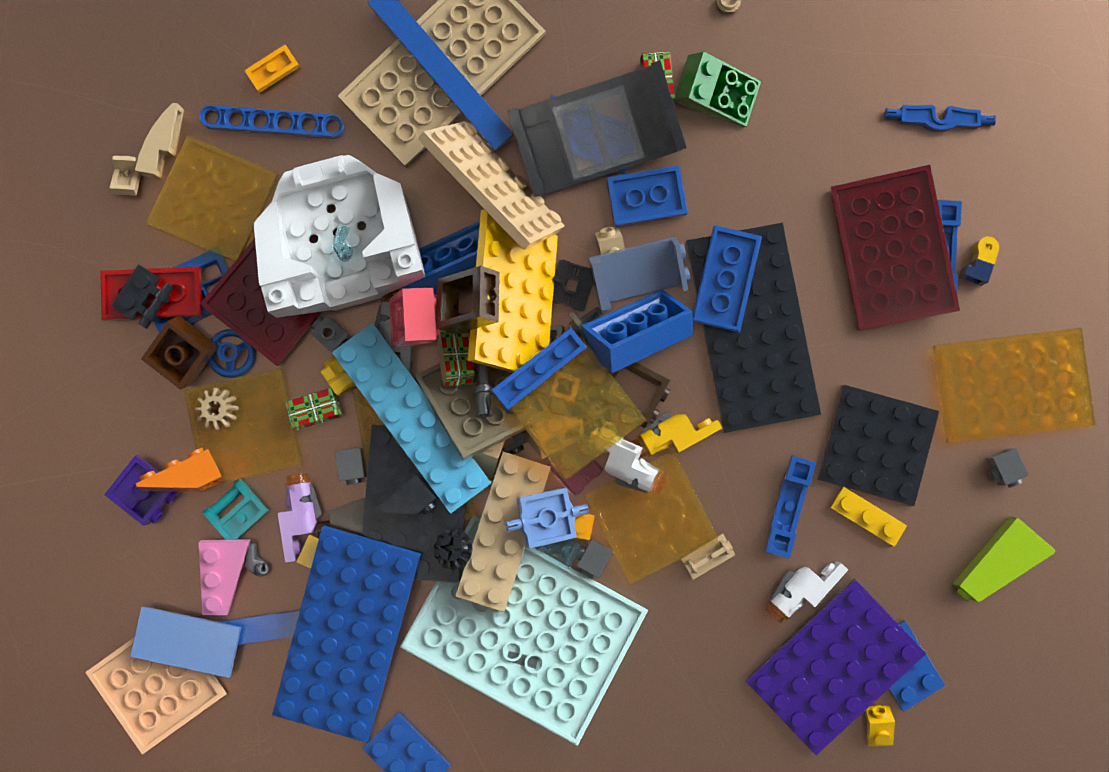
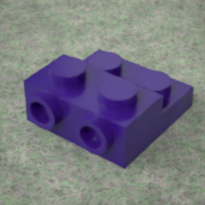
[104,455,179,525]

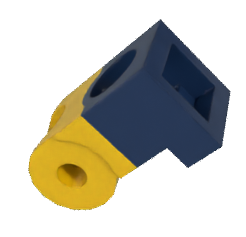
[958,236,999,286]

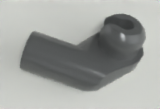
[244,543,269,577]

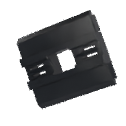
[553,259,594,311]

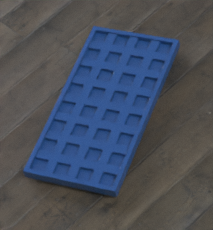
[272,525,421,743]

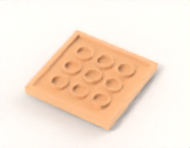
[85,637,227,755]

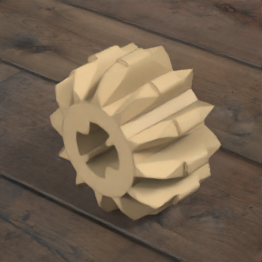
[194,388,239,430]

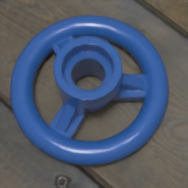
[208,329,255,378]

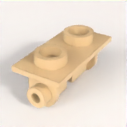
[680,533,735,580]

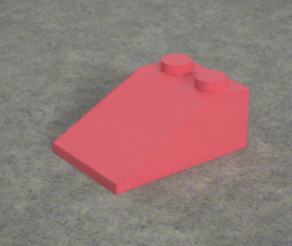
[389,288,440,349]

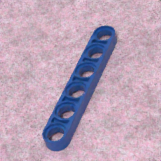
[199,105,345,139]

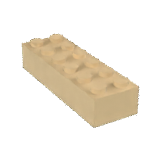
[456,452,551,613]

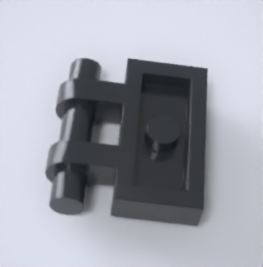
[111,264,175,329]

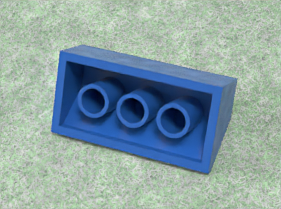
[400,221,480,295]
[582,289,693,373]

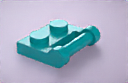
[202,478,269,540]

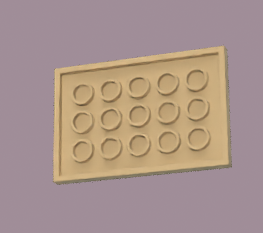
[418,121,565,250]

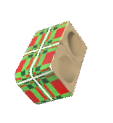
[438,330,474,387]

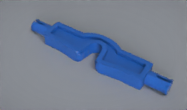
[884,105,996,132]

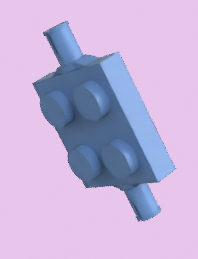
[505,488,589,548]

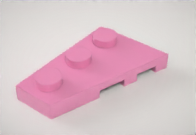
[199,540,251,615]

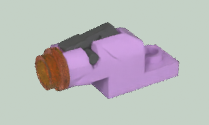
[277,473,322,563]

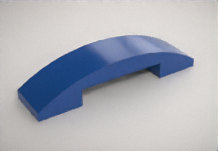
[938,200,962,291]
[765,456,816,558]

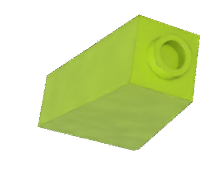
[953,517,1056,602]

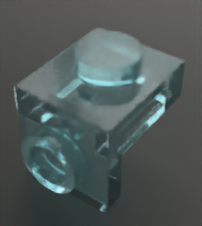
[537,539,582,567]

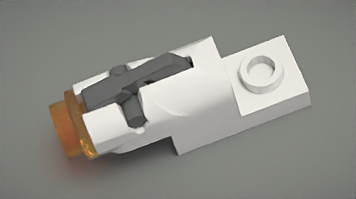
[588,428,668,494]
[766,561,848,624]

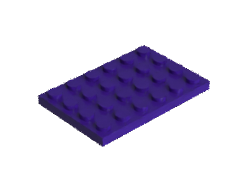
[746,578,927,755]

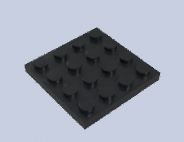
[817,385,939,506]

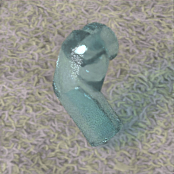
[332,224,353,261]

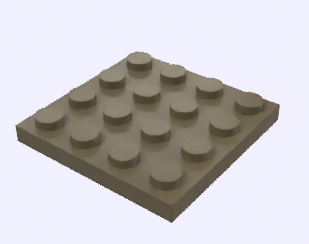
[414,362,551,461]

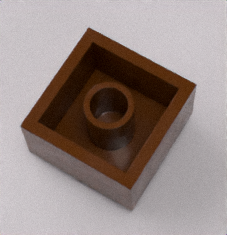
[141,316,219,390]

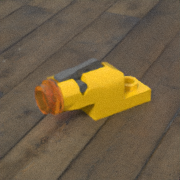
[632,413,722,458]

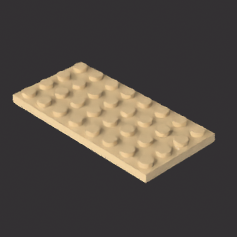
[338,0,546,167]

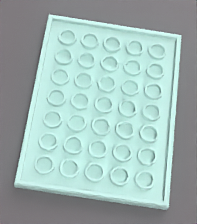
[400,515,648,746]

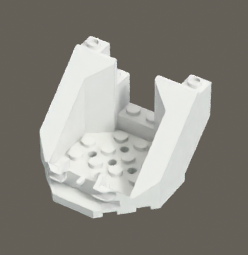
[254,155,426,318]

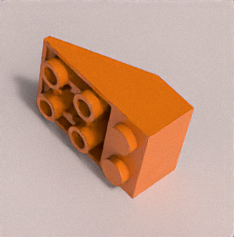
[135,448,224,492]

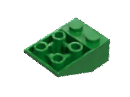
[674,52,761,127]

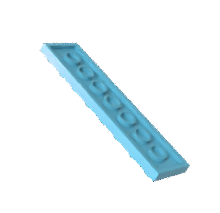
[332,323,492,514]

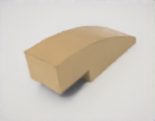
[135,103,184,179]

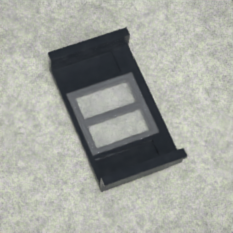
[507,60,687,197]

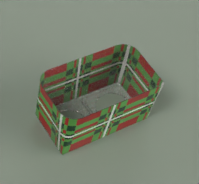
[285,388,344,430]

